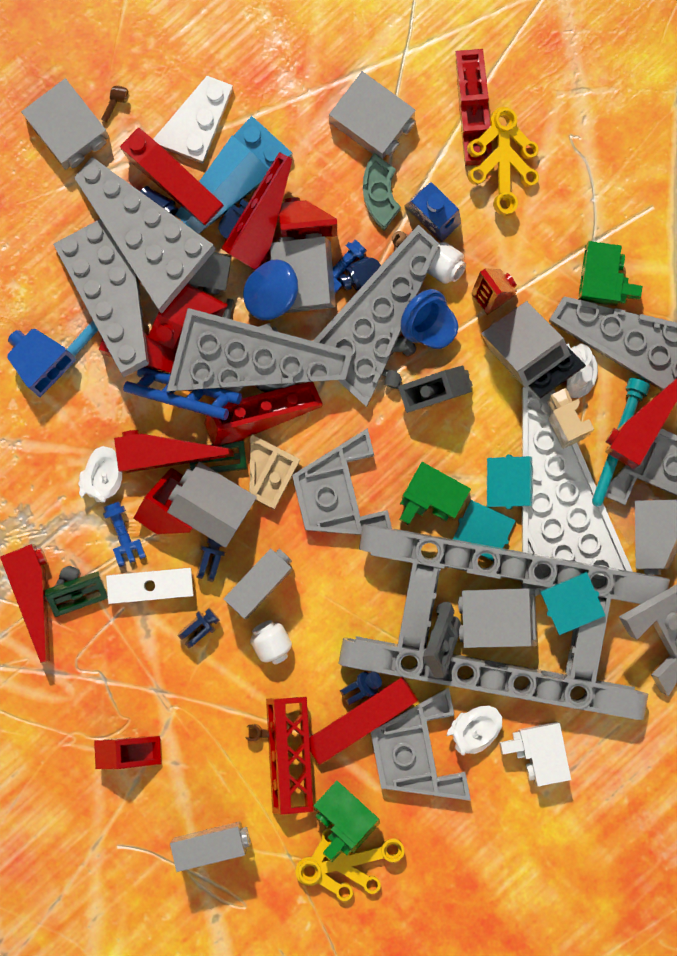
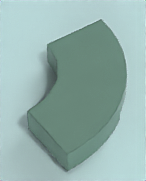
[363,153,401,231]

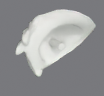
[566,343,598,398]
[78,446,122,503]
[446,706,502,755]

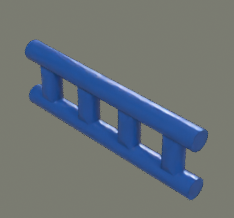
[123,367,242,420]

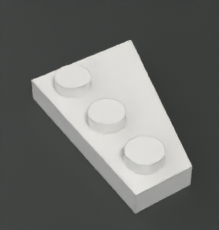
[153,76,233,164]

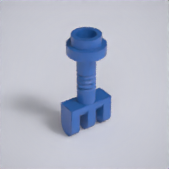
[333,240,367,294]
[103,502,146,567]

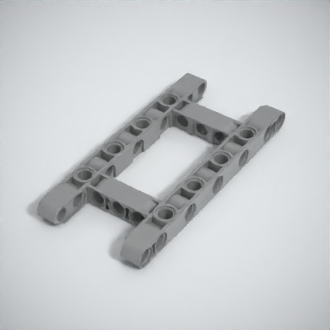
[338,524,670,720]

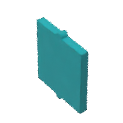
[487,454,532,509]
[453,500,516,561]
[540,572,606,635]

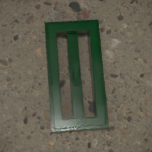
[190,441,247,473]
[45,571,108,617]

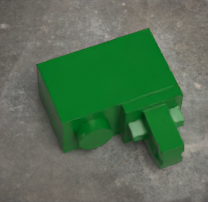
[578,241,643,306]
[399,462,471,525]
[314,780,380,862]

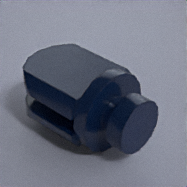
[218,199,248,239]
[339,257,381,291]
[196,537,225,582]
[177,608,220,648]
[340,671,382,705]

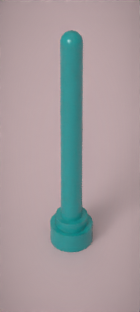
[592,378,650,507]

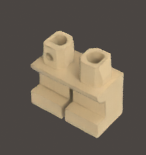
[547,388,594,449]

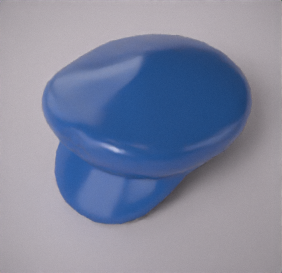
[243,259,298,320]
[401,289,458,349]

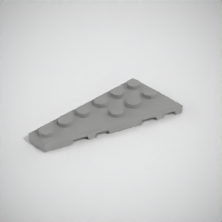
[74,157,216,314]
[53,219,149,378]
[313,225,440,407]
[548,296,677,391]
[166,308,353,391]

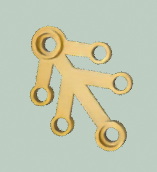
[467,107,539,215]
[295,827,404,901]

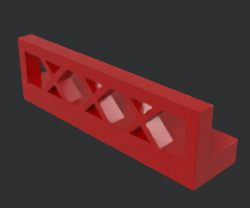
[266,697,314,815]

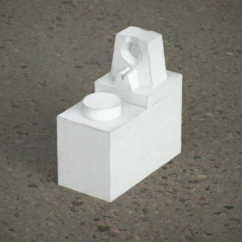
[499,722,571,786]

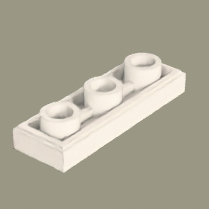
[106,568,194,604]

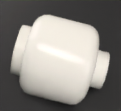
[427,242,466,284]
[250,620,292,664]

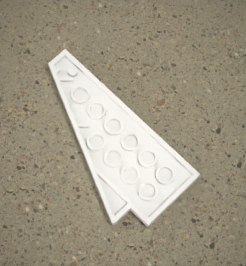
[522,386,633,596]

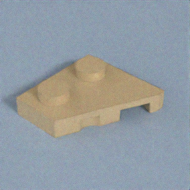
[249,435,300,510]

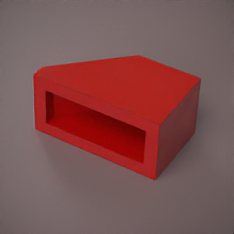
[94,736,162,769]

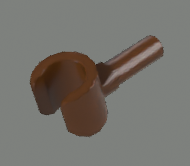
[101,86,129,123]
[245,724,269,741]

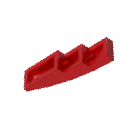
[455,49,492,166]
[309,677,418,765]

